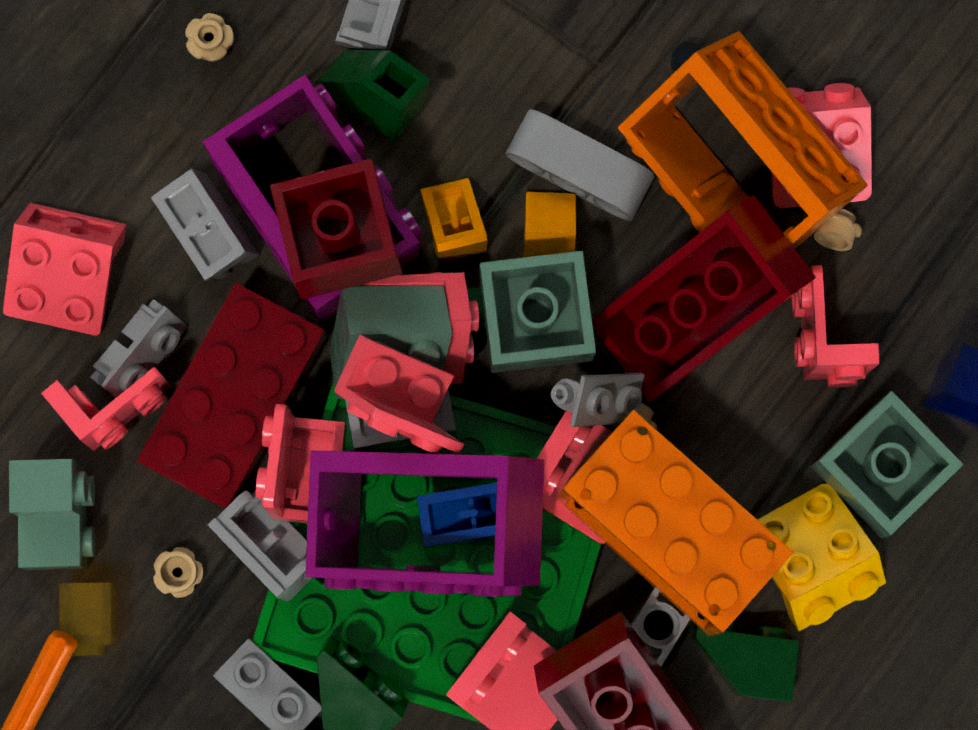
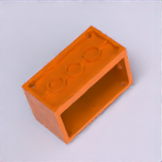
[617,31,868,249]
[557,409,794,637]

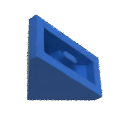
[417,482,497,547]

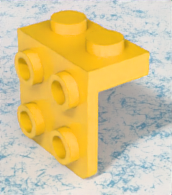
[757,484,886,632]

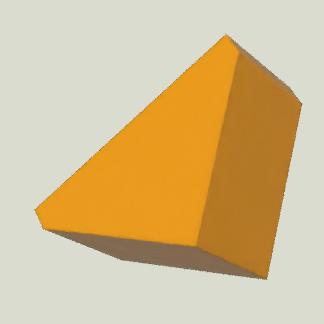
[420,178,488,264]
[523,191,576,258]

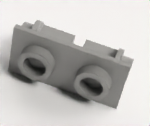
[90,299,188,398]
[551,373,645,427]
[213,638,321,730]

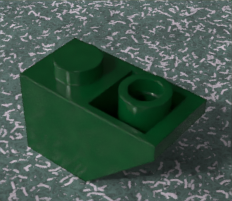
[314,50,431,143]
[691,622,799,702]
[317,634,409,730]

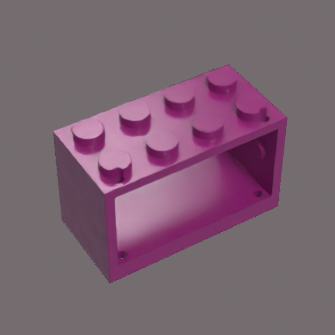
[202,75,422,324]
[305,450,544,597]

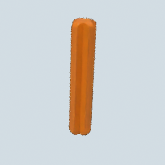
[1,629,77,730]

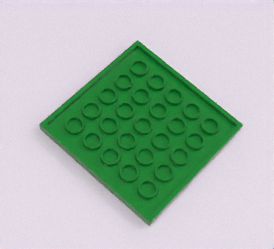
[252,380,601,723]

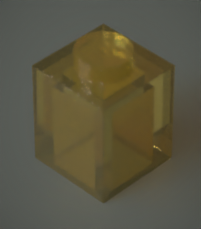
[59,582,118,656]

